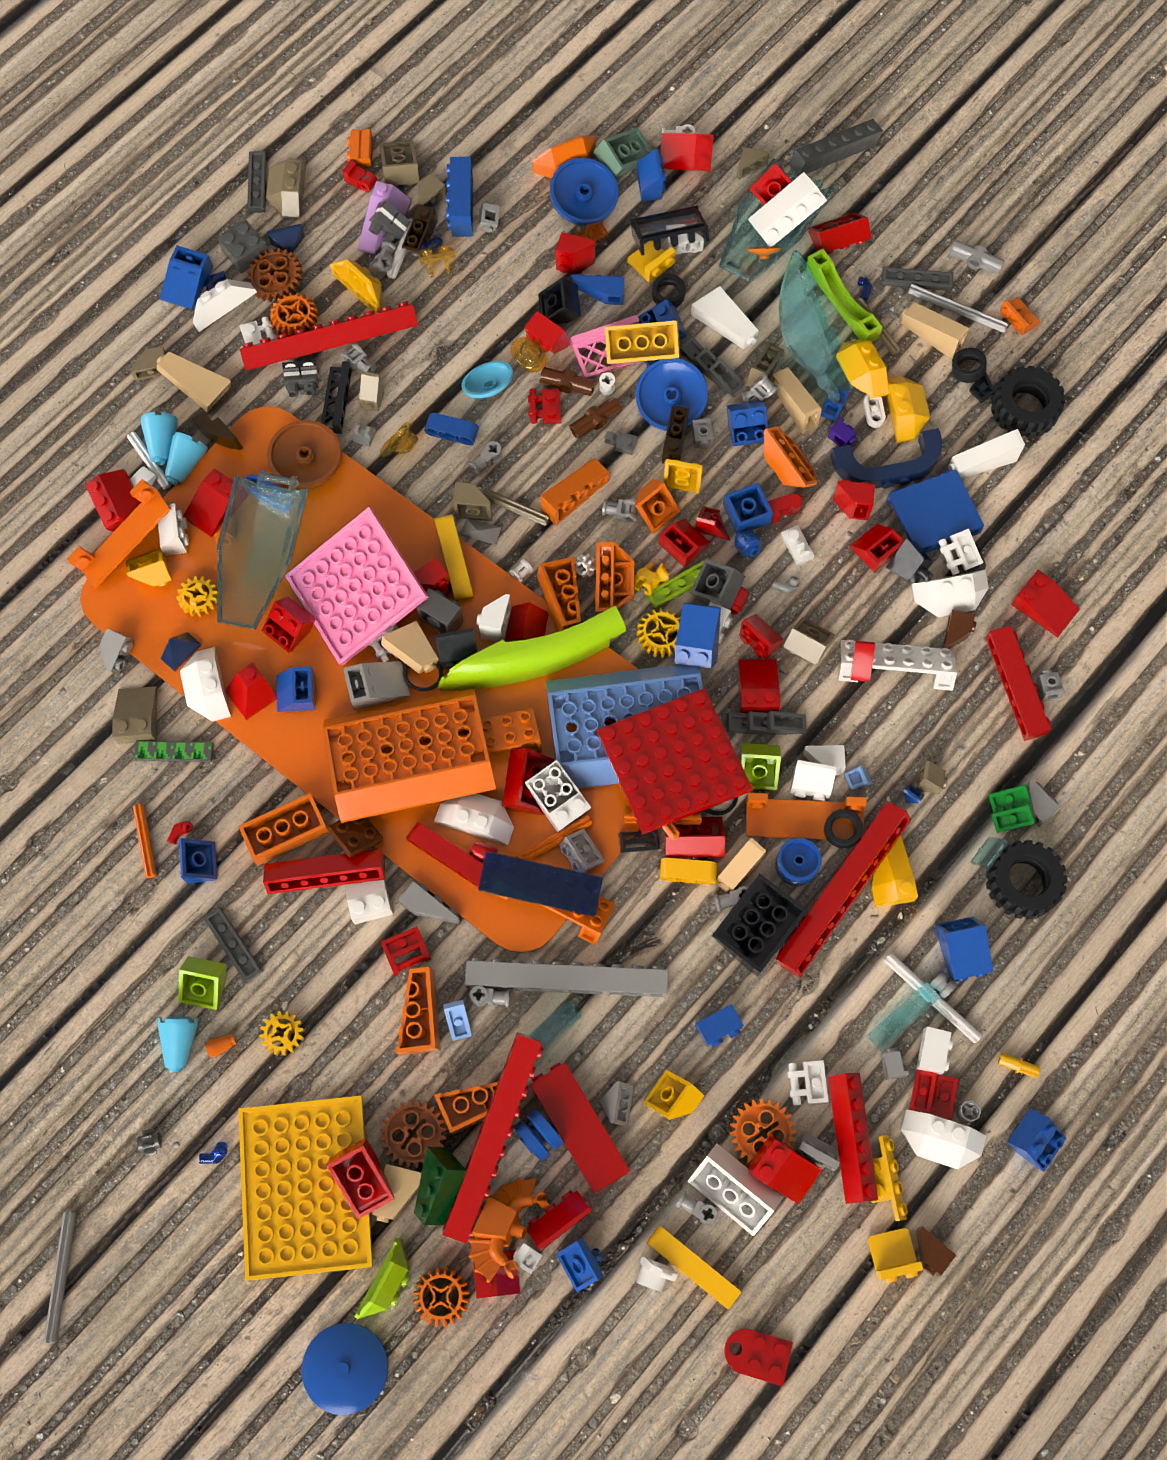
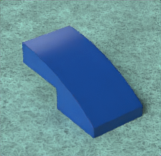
[820,385,850,422]

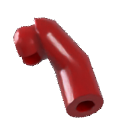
[167,821,193,845]

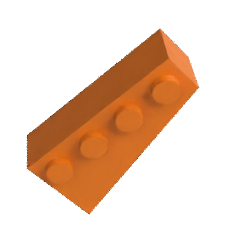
[540,458,610,526]
[537,557,581,632]
[395,967,441,1056]
[434,1082,527,1135]

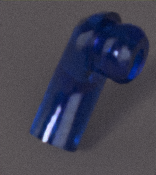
[857,276,872,301]

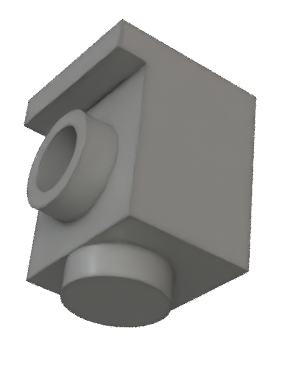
[478,202,500,233]
[692,418,714,449]
[1036,670,1065,701]
[881,1048,909,1080]

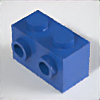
[695,1004,744,1048]

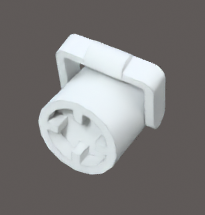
[636,1257,678,1292]

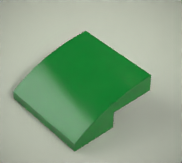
[988,784,1035,833]

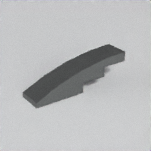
[680,336,745,396]
[726,711,806,735]

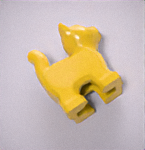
[634,562,670,596]

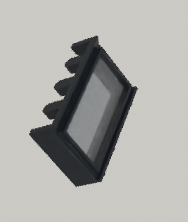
[630,205,709,256]

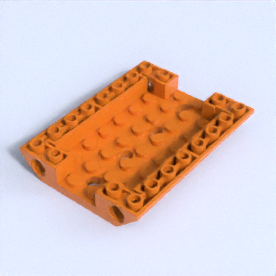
[323,688,496,823]

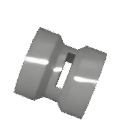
[929,971,957,999]
[956,1100,981,1123]

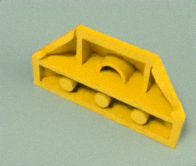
[330,259,383,313]
[836,339,889,399]
[886,376,930,443]

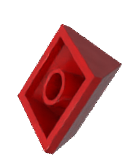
[505,602,549,642]

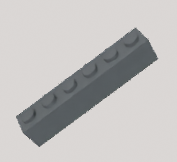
[789,119,883,176]

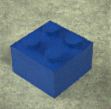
[723,483,773,534]

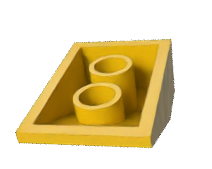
[664,459,704,494]

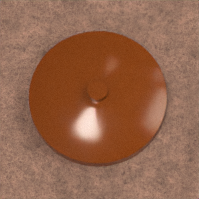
[267,420,342,489]

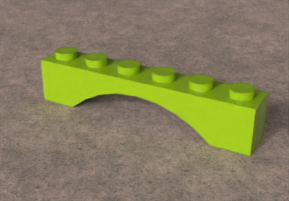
[806,249,883,342]

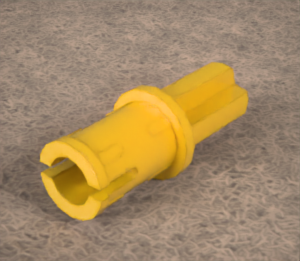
[998,1052,1040,1078]

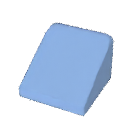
[844,765,873,791]

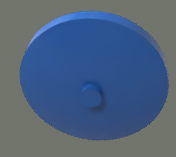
[549,158,619,226]
[636,358,708,431]
[302,1323,389,1415]

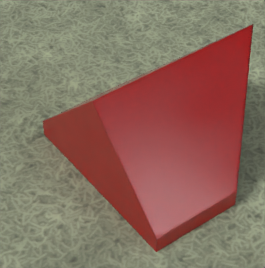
[696,506,731,541]

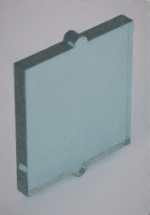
[970,837,1008,868]

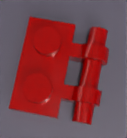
[528,388,561,424]

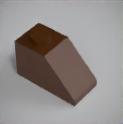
[943,609,977,649]
[916,1227,956,1276]

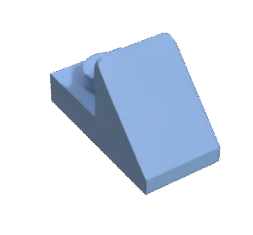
[443,1000,472,1041]

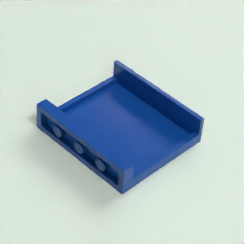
[886,470,984,553]

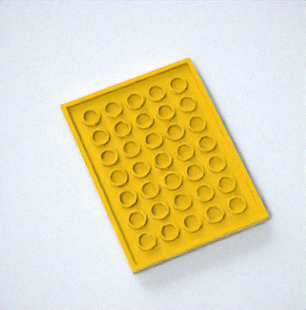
[238,1096,373,1281]

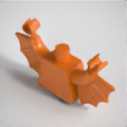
[468,1177,549,1282]

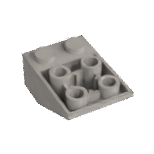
[343,661,410,710]

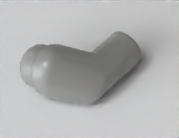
[772,576,800,593]

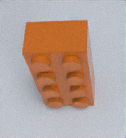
[238,793,329,866]

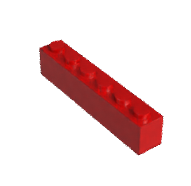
[986,626,1051,741]
[263,849,385,894]
[828,1073,878,1204]

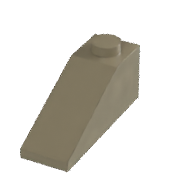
[746,343,784,387]

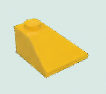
[126,549,171,587]
[643,1070,705,1120]

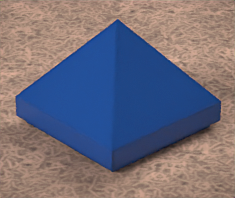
[903,785,925,803]

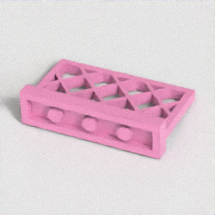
[570,315,639,379]

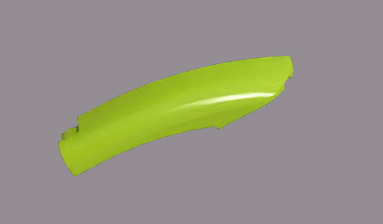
[438,606,626,690]

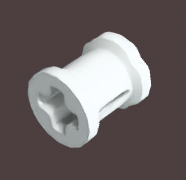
[599,372,615,396]
[509,559,534,583]

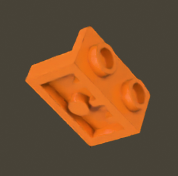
[1000,297,1040,336]

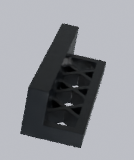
[321,361,352,434]

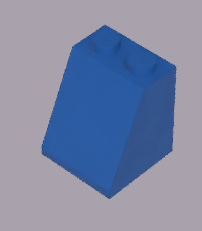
[935,916,993,981]

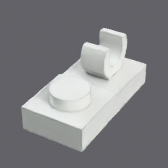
[781,525,814,566]
[513,1243,542,1274]

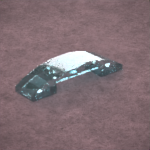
[867,982,941,1051]
[529,1001,582,1059]

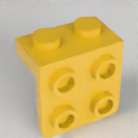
[627,241,676,283]
[868,1228,923,1283]

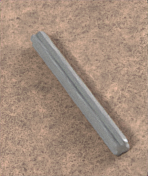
[908,284,1008,332]
[44,1211,76,1343]

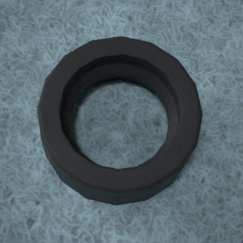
[652,273,686,308]
[952,347,987,383]
[824,809,863,848]

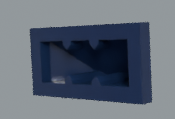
[267,224,304,253]
[161,632,201,672]

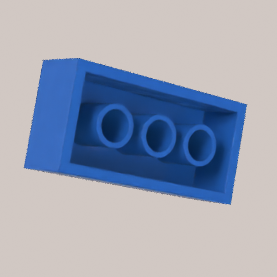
[446,156,473,237]

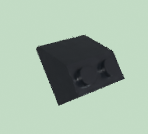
[538,278,581,324]
[435,628,477,670]

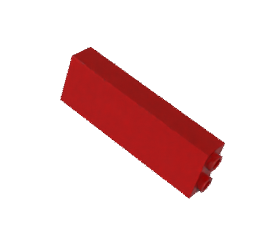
[530,1062,630,1195]

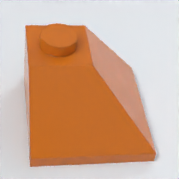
[635,479,681,534]

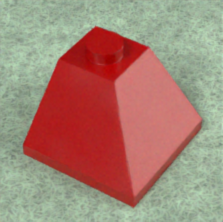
[225,662,277,720]

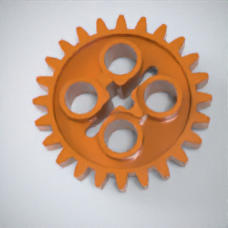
[729,1098,797,1163]

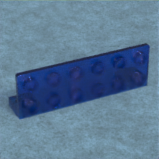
[478,851,603,917]

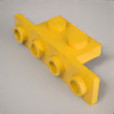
[871,1135,908,1221]

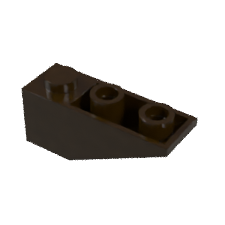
[402,204,438,252]
[662,406,690,464]

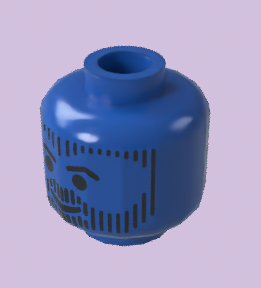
[734,530,762,557]

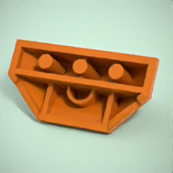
[532,135,596,178]
[764,426,818,487]
[595,542,635,613]

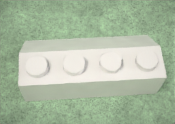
[748,172,827,248]
[687,1144,783,1236]

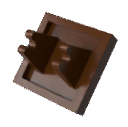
[328,818,383,858]

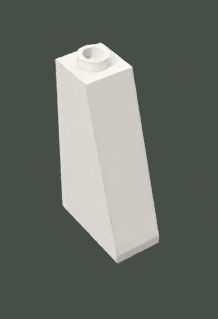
[691,286,759,349]
[948,429,1025,479]

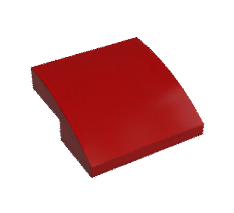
[909,1069,959,1121]

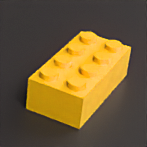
[605,321,681,364]

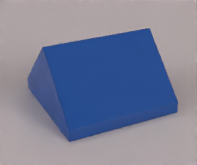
[179,838,217,884]

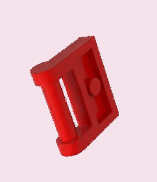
[381,926,432,976]

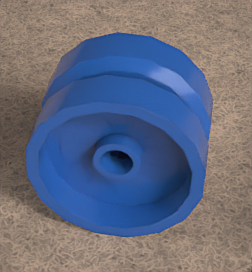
[775,838,821,886]
[514,1108,564,1162]

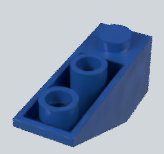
[572,274,624,305]

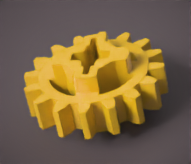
[176,576,219,617]
[259,1011,305,1056]

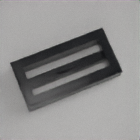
[618,830,660,853]

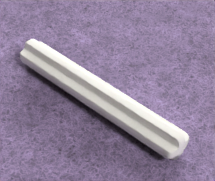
[387,218,413,279]
[127,432,171,490]

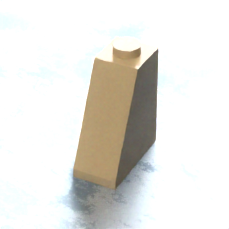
[381,621,438,674]
[717,838,766,892]
[372,1164,421,1223]

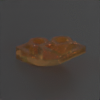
[570,221,609,244]

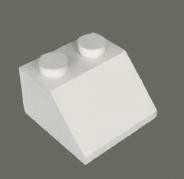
[476,594,511,642]
[790,760,837,801]

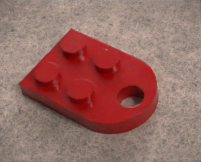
[724,1329,793,1386]

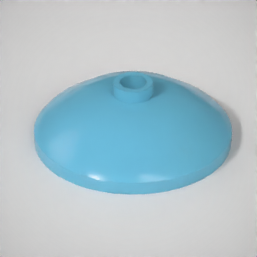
[462,361,514,399]

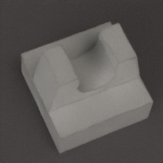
[352,423,376,447]

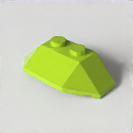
[354,1238,411,1319]

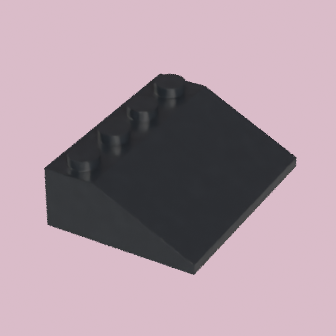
[712,874,808,976]

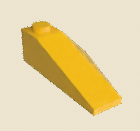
[871,836,918,908]

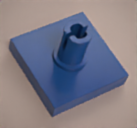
[556,1237,604,1292]

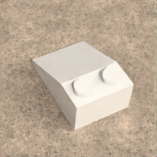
[344,880,393,924]

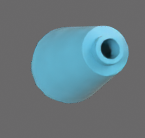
[141,412,178,465]
[165,432,208,486]
[157,1016,199,1072]

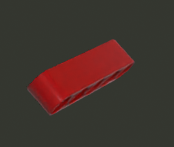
[406,822,496,891]

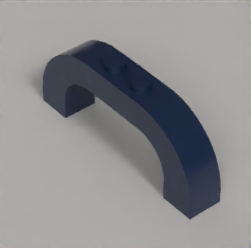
[830,428,942,489]

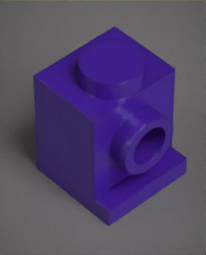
[828,417,858,447]

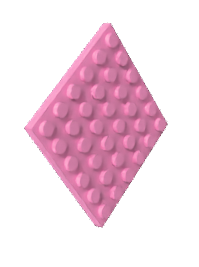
[285,507,429,666]

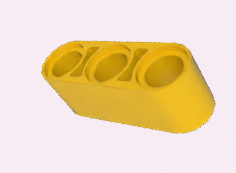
[659,858,718,885]

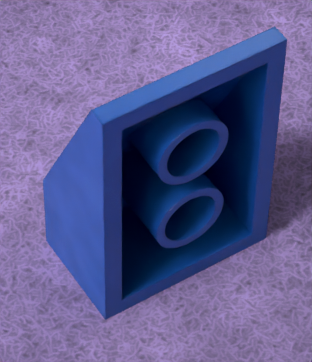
[674,603,721,669]

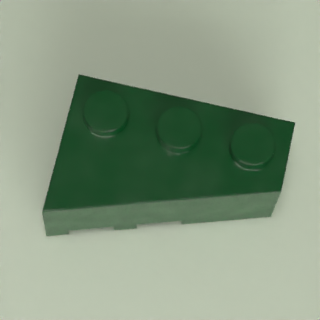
[414,1147,467,1226]

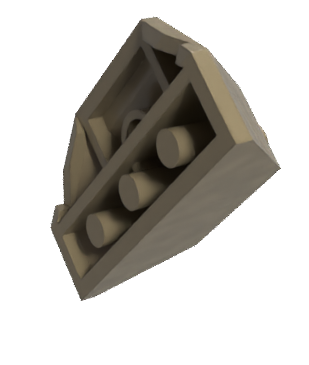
[266,158,307,219]

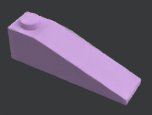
[358,181,411,254]

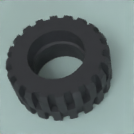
[991,366,1065,438]
[986,840,1068,919]

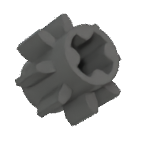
[137,1129,162,1155]

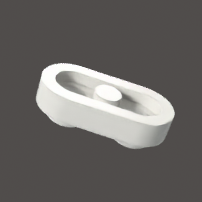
[863,394,886,428]

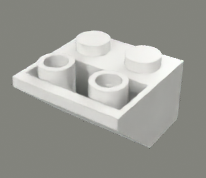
[158,503,189,556]

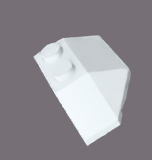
[193,279,257,332]
[912,570,989,617]
[180,647,231,722]
[434,794,514,846]
[901,1109,986,1169]

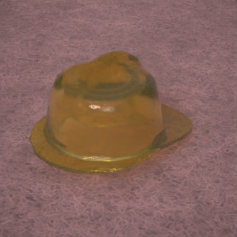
[510,337,547,372]
[380,422,419,457]

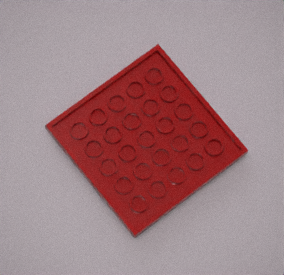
[597,688,753,835]

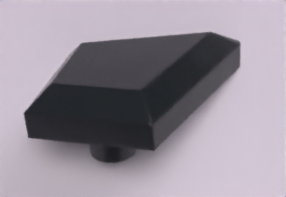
[969,372,995,403]

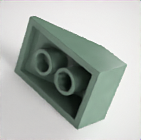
[593,127,653,179]

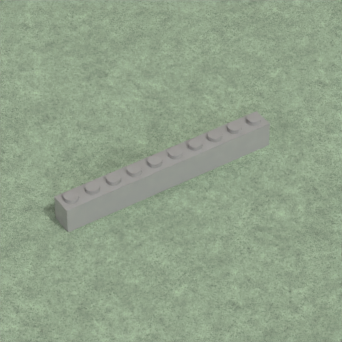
[465,958,668,997]

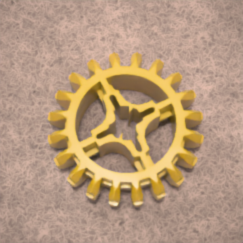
[636,608,681,659]

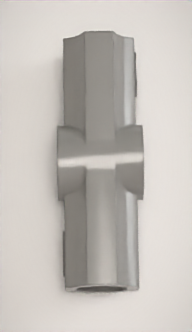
[949,240,1005,275]

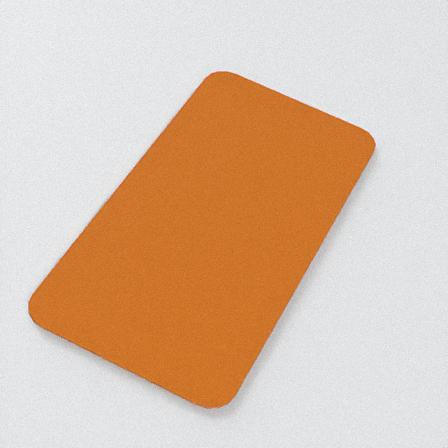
[80,406,640,953]

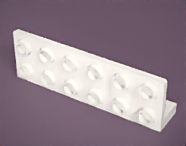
[838,640,957,691]

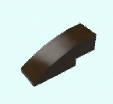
[192,411,243,450]

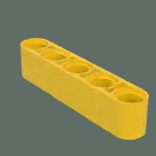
[434,514,473,601]
[646,1226,742,1310]

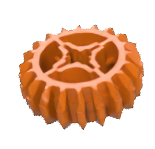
[270,292,318,335]
[413,1267,470,1327]

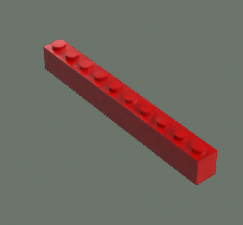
[239,301,418,371]
[776,801,911,978]
[442,1032,543,1244]

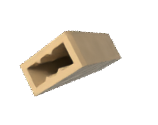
[901,302,969,360]
[157,352,231,412]
[771,367,822,434]

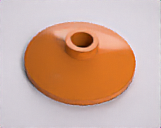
[747,247,782,259]

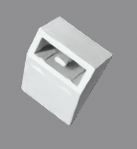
[525,760,591,832]

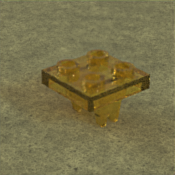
[417,245,455,278]

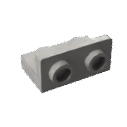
[559,828,605,877]
[796,1133,840,1171]

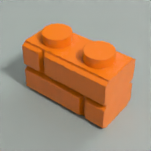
[347,129,373,169]

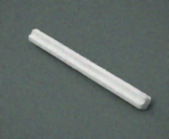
[884,953,982,1043]

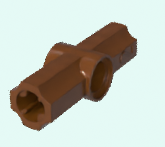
[540,367,595,396]
[569,397,622,439]

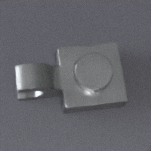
[604,431,638,455]

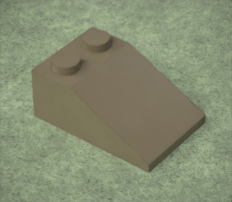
[379,140,419,187]
[112,686,157,744]

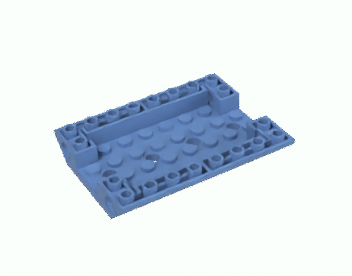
[546,664,703,789]

